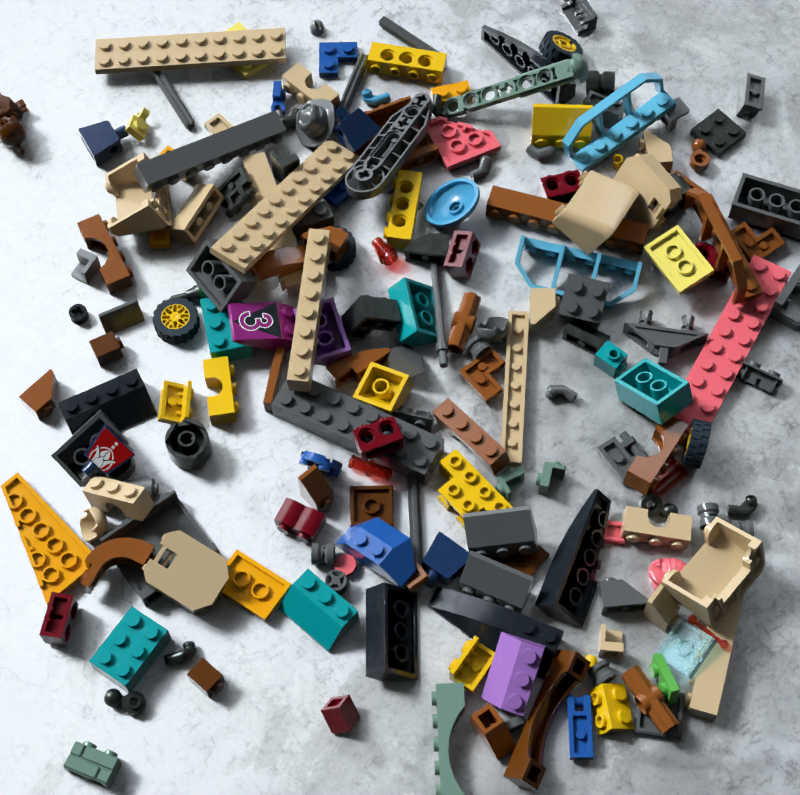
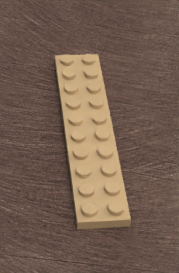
[95,28,286,75]
[210,139,360,274]

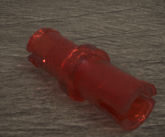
[348,455,393,482]

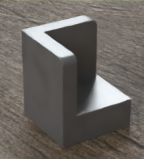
[658,97,690,132]
[71,248,101,285]

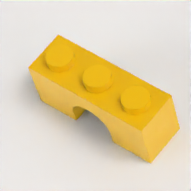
[203,356,240,425]

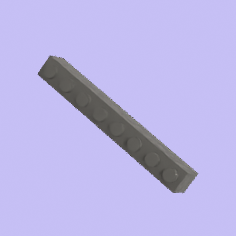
[134,110,287,193]

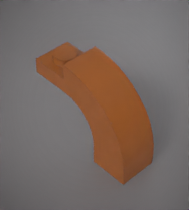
[80,537,156,595]

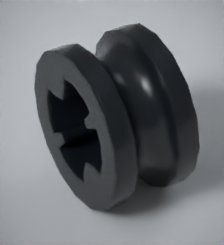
[69,304,89,325]

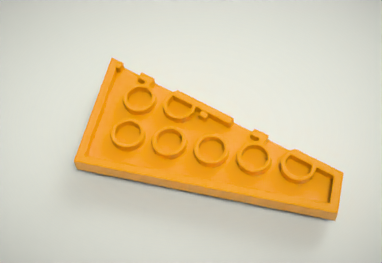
[1,472,91,606]

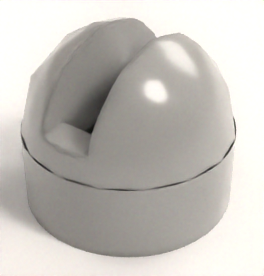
[309,19,324,36]

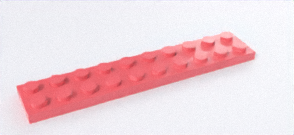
[673,255,791,434]

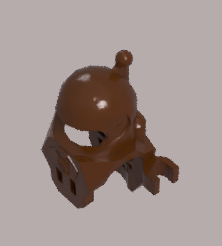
[0,92,29,154]

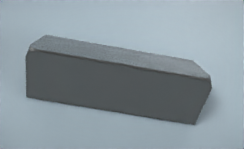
[98,299,145,334]

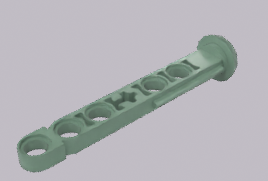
[444,53,589,117]

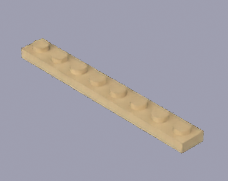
[501,310,529,466]

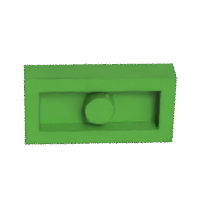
[649,653,680,705]

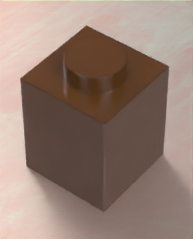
[89,331,124,367]
[187,657,225,698]

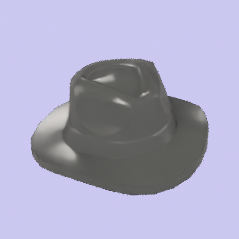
[296,99,336,147]

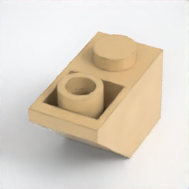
[639,130,673,173]

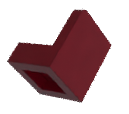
[321,694,360,734]

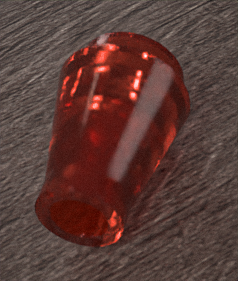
[371,237,398,266]

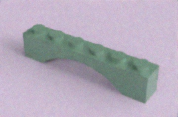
[431,683,465,795]

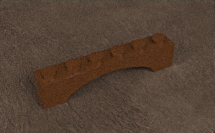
[503,649,591,790]

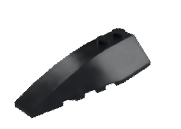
[481,25,576,104]
[535,489,611,628]
[428,586,564,680]

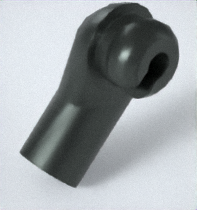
[432,94,451,121]
[280,108,299,129]
[727,495,758,517]
[164,641,197,666]

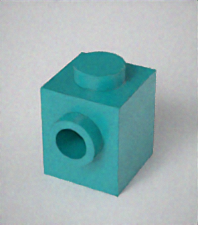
[593,340,628,378]

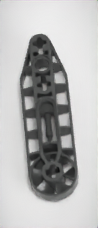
[345,93,433,200]

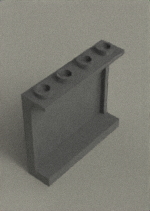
[100,490,220,607]

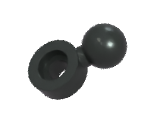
[639,493,678,520]
[104,688,146,716]

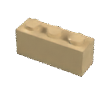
[168,184,225,243]

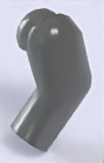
[526,144,556,161]
[469,155,492,181]
[545,385,578,402]

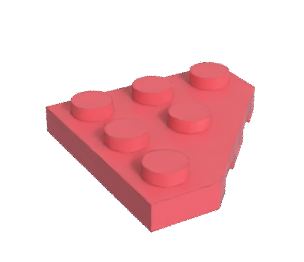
[427,116,501,171]

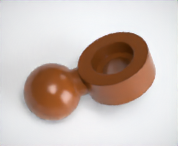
[689,139,710,171]

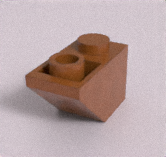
[470,703,516,761]

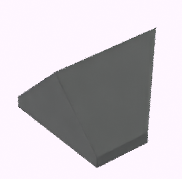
[383,344,425,378]

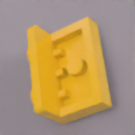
[157,380,194,425]
[448,636,495,694]
[589,683,635,735]

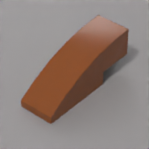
[252,246,306,282]
[325,348,391,389]

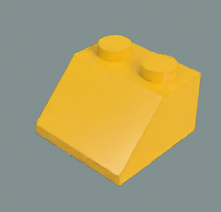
[353,362,413,413]

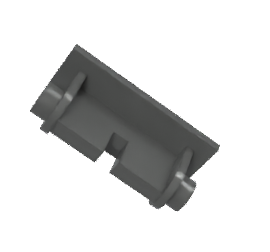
[737,360,783,394]
[390,406,435,433]

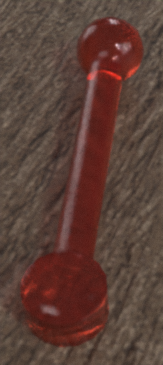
[688,615,729,649]

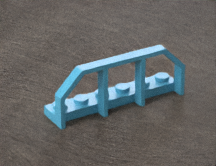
[562,73,676,173]
[515,235,642,307]

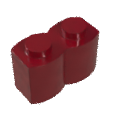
[274,498,327,543]

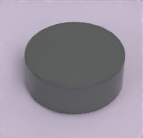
[505,715,526,732]

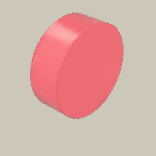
[334,554,356,577]

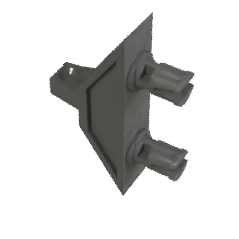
[623,309,709,368]

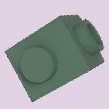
[536,461,566,495]
[495,466,525,502]

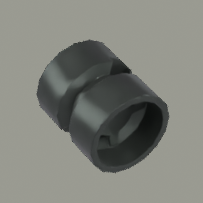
[586,70,615,97]

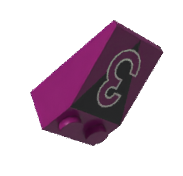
[228,302,295,353]

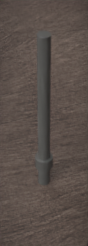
[430,263,449,368]

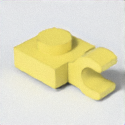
[125,107,150,142]

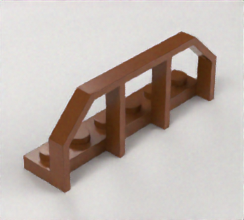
[682,188,763,305]

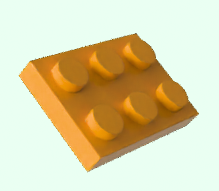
[221,549,292,622]

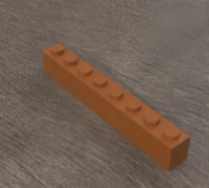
[486,185,649,255]

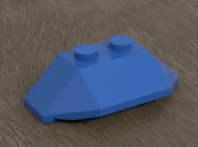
[335,517,416,589]

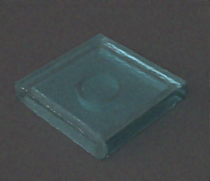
[655,618,717,679]

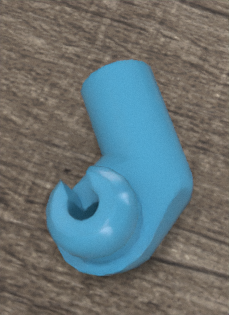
[362,89,391,106]

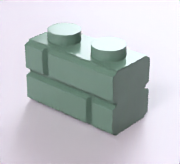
[64,740,122,789]

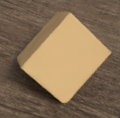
[598,624,624,659]

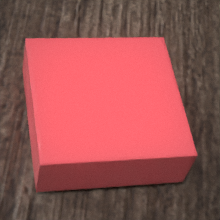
[603,520,625,546]

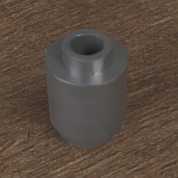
[126,478,159,500]

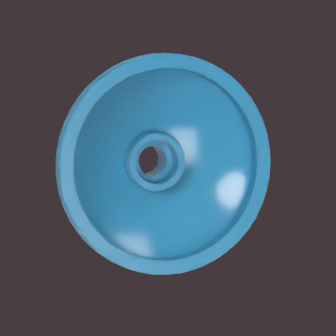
[424,178,480,227]

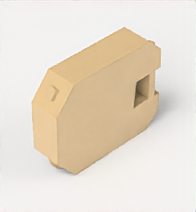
[614,153,682,229]
[142,530,230,613]

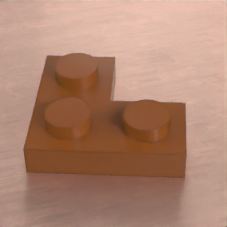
[731,222,785,263]
[459,347,505,404]

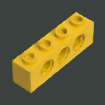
[367,42,447,83]
[383,170,422,250]

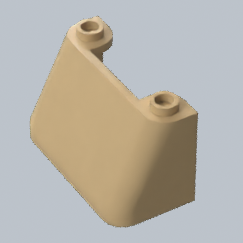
[105,152,172,236]
[552,170,639,255]
[662,517,765,628]

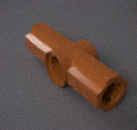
[447,292,481,354]
[621,665,679,735]

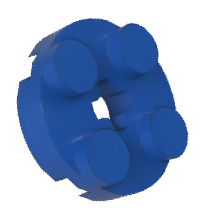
[298,451,343,478]

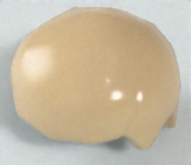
[79,507,108,542]

